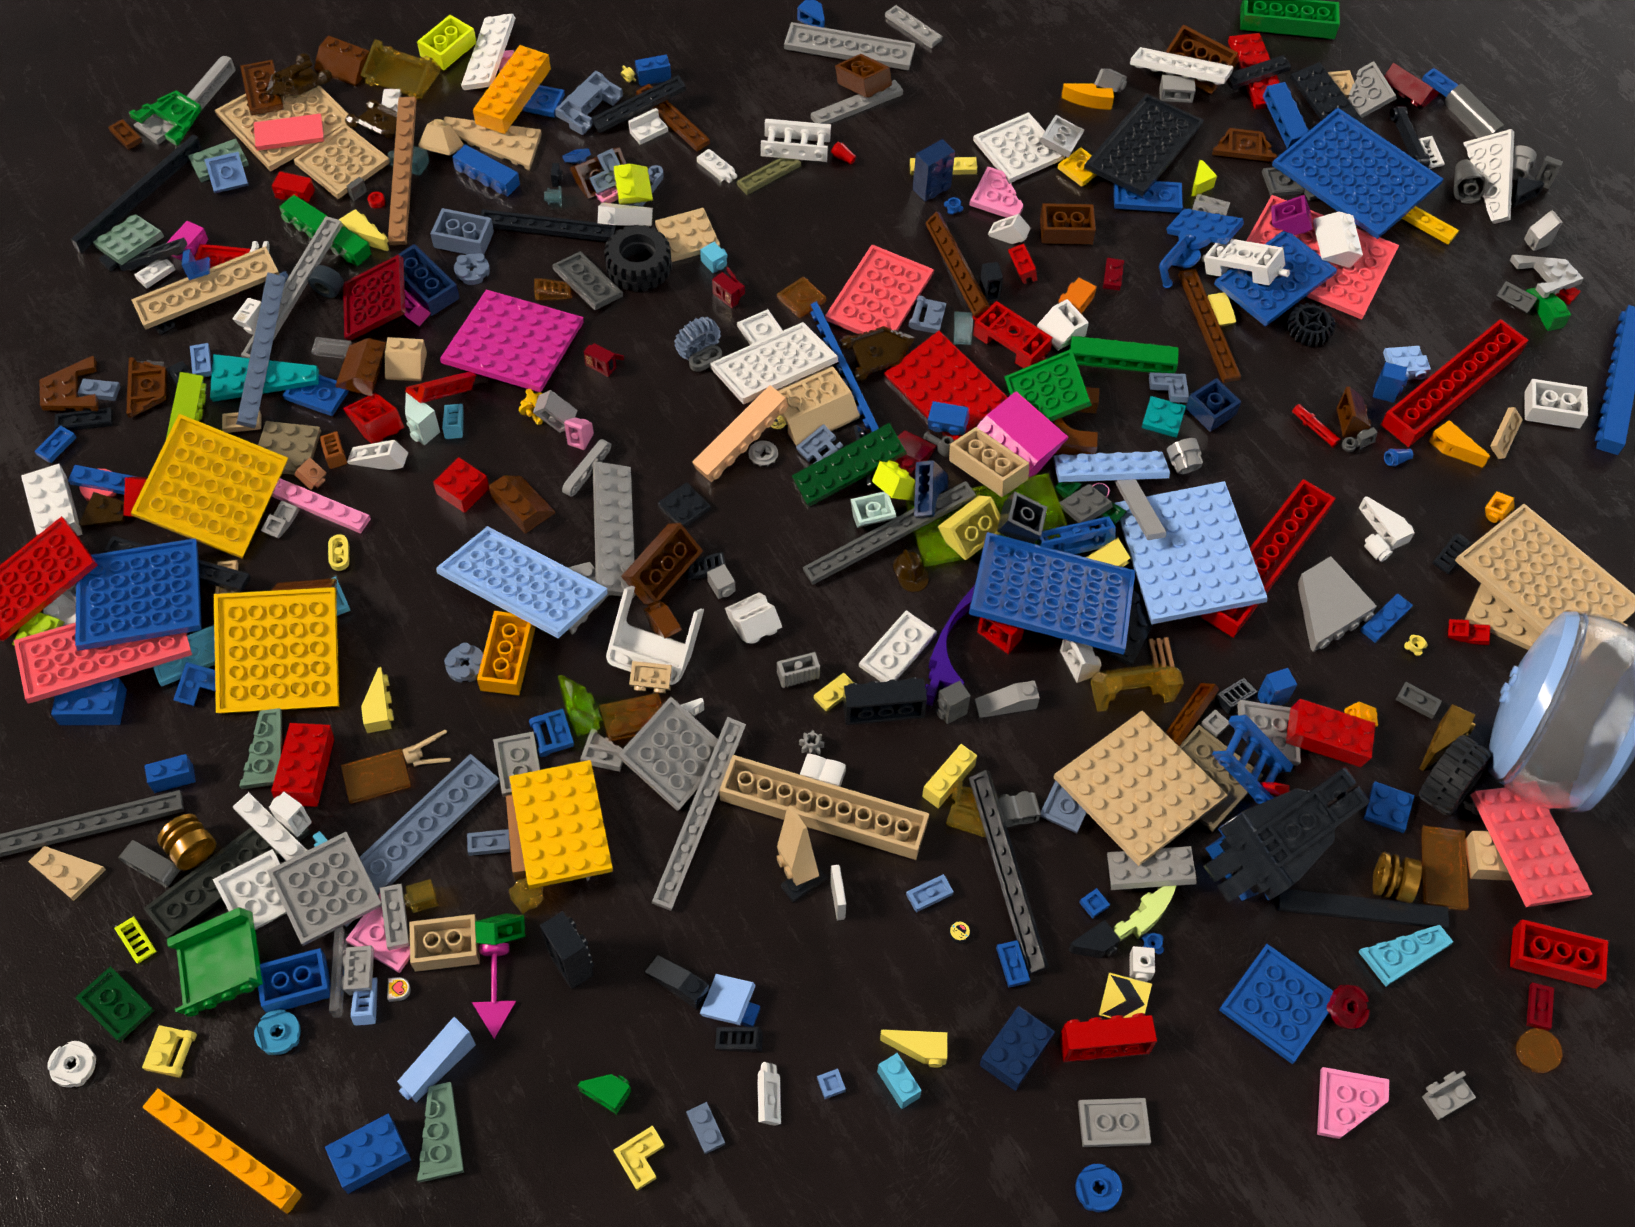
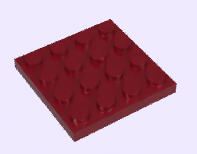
[343,255,406,341]

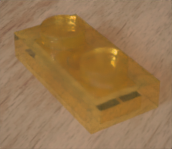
[946,804,986,837]

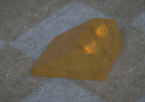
[1420,704,1475,770]

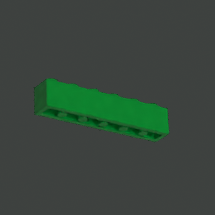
[279,195,372,267]
[1069,336,1178,374]

